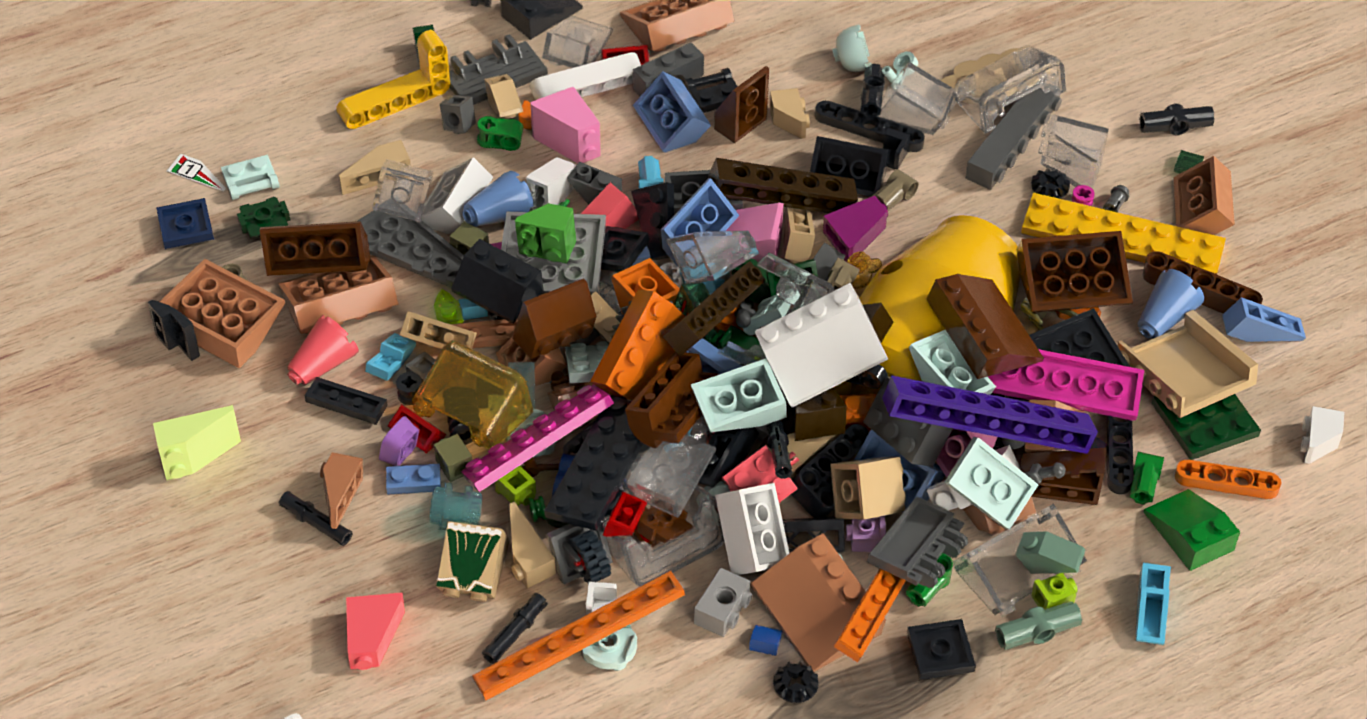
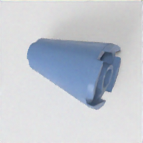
[462,171,533,227]
[1138,269,1204,339]

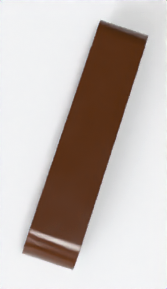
[1142,251,1263,314]

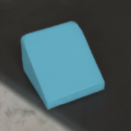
[458,299,488,321]

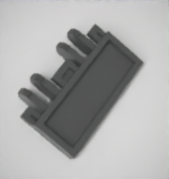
[449,34,548,105]
[867,497,969,588]

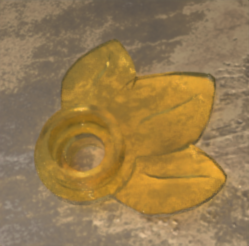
[847,251,882,289]

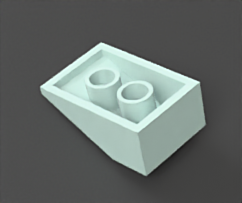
[909,330,996,395]
[691,358,787,432]

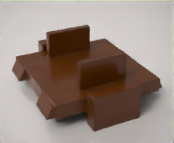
[637,502,694,544]

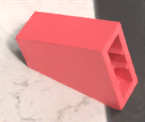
[581,182,639,229]
[346,593,405,670]

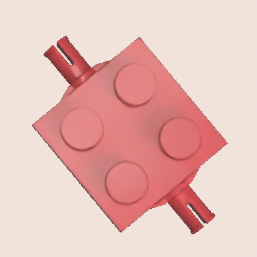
[722,445,799,503]

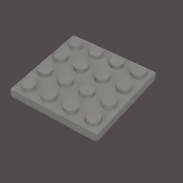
[501,212,606,296]

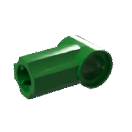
[1130,451,1164,505]
[906,553,953,607]

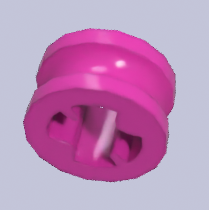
[1071,185,1095,206]

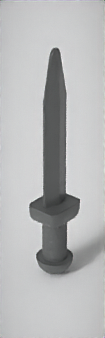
[734,299,756,328]
[1023,462,1066,484]

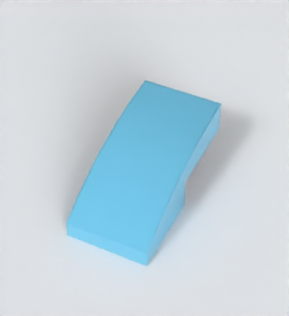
[365,333,416,381]

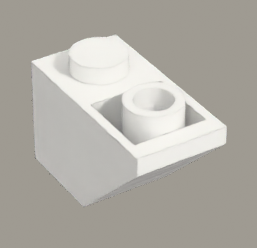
[1300,406,1345,464]

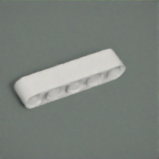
[529,53,641,100]

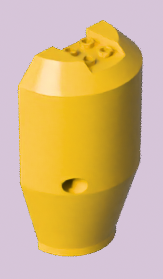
[833,215,1021,395]

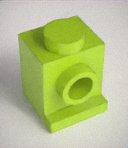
[495,466,536,506]
[1031,573,1078,610]

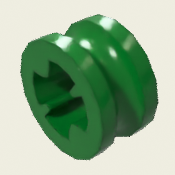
[528,496,546,522]

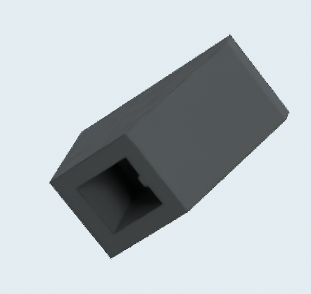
[567,162,622,205]

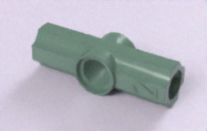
[995,601,1082,650]

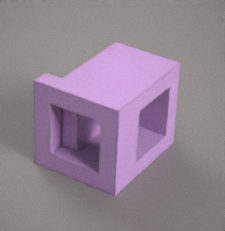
[846,515,886,552]

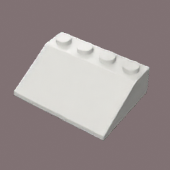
[755,283,888,408]

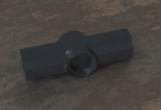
[860,63,885,119]
[1139,104,1215,135]

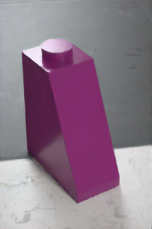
[823,196,888,264]

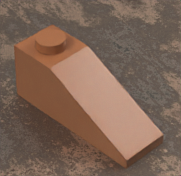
[320,452,363,529]

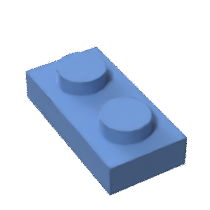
[386,464,441,495]

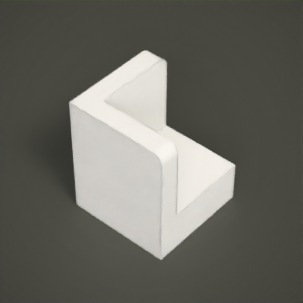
[586,582,617,615]

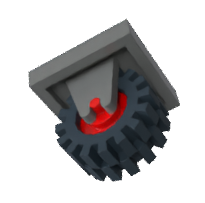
[547,522,613,585]

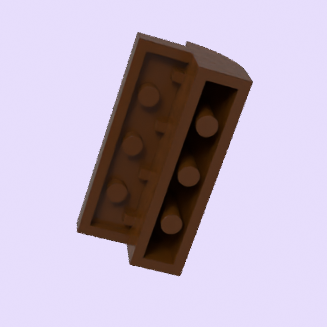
[625,352,720,449]

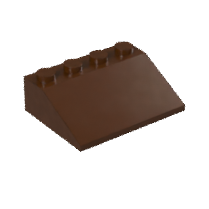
[1016,231,1133,313]
[926,274,1044,379]

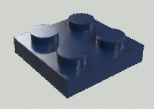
[156,198,214,249]

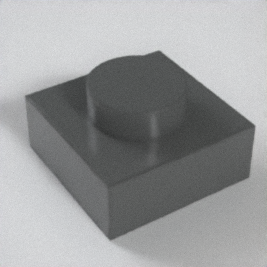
[405,351,443,386]

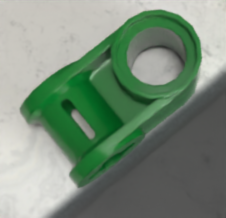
[477,116,524,151]

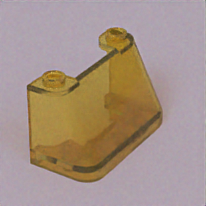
[412,340,534,449]

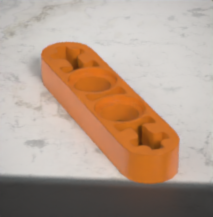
[1175,460,1282,499]

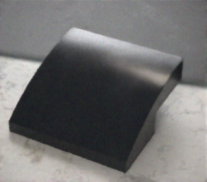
[148,300,200,361]

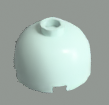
[832,24,871,72]

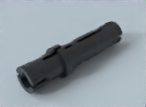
[767,420,793,479]
[279,491,353,546]
[482,593,548,664]

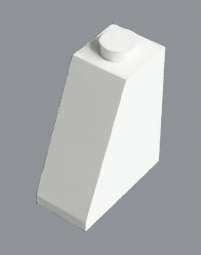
[526,157,577,212]

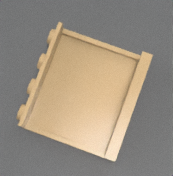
[1118,310,1258,418]

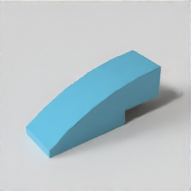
[1136,563,1171,645]

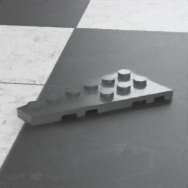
[358,198,464,288]

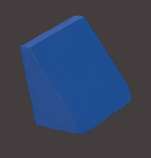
[749,625,783,656]

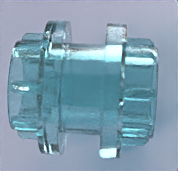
[429,483,482,531]

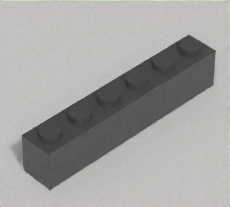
[965,78,1062,190]

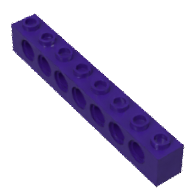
[882,376,1098,454]

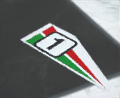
[167,154,226,191]

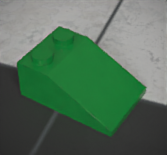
[1143,489,1240,571]

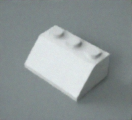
[417,157,493,234]
[715,483,789,575]

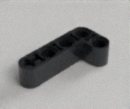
[791,424,869,517]

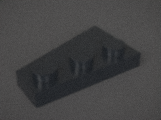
[631,182,674,260]

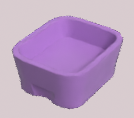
[379,416,419,466]

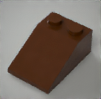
[714,66,769,143]

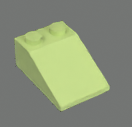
[153,405,241,480]

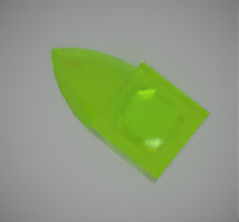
[434,289,464,325]

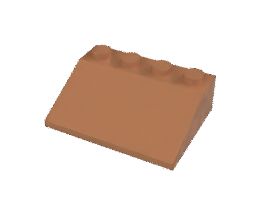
[620,0,734,52]
[278,255,399,334]
[159,259,285,368]
[751,533,886,672]

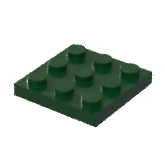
[1151,394,1261,460]

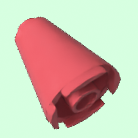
[287,315,359,385]

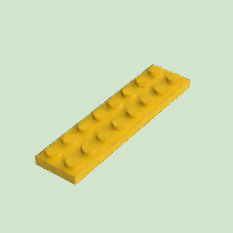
[1021,193,1226,274]

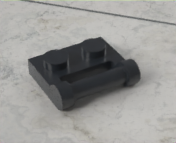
[684,68,738,113]

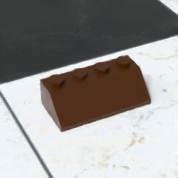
[259,221,370,276]

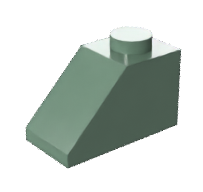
[1015,531,1086,574]

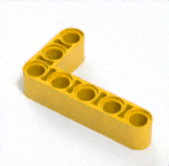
[336,30,450,129]

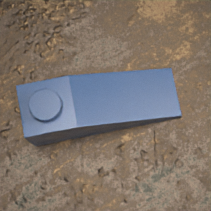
[1222,297,1306,342]

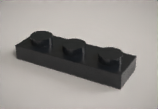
[305,377,388,425]

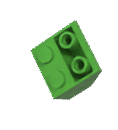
[515,203,576,263]

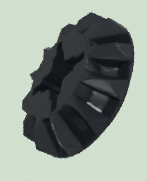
[1031,168,1070,199]
[773,661,819,703]

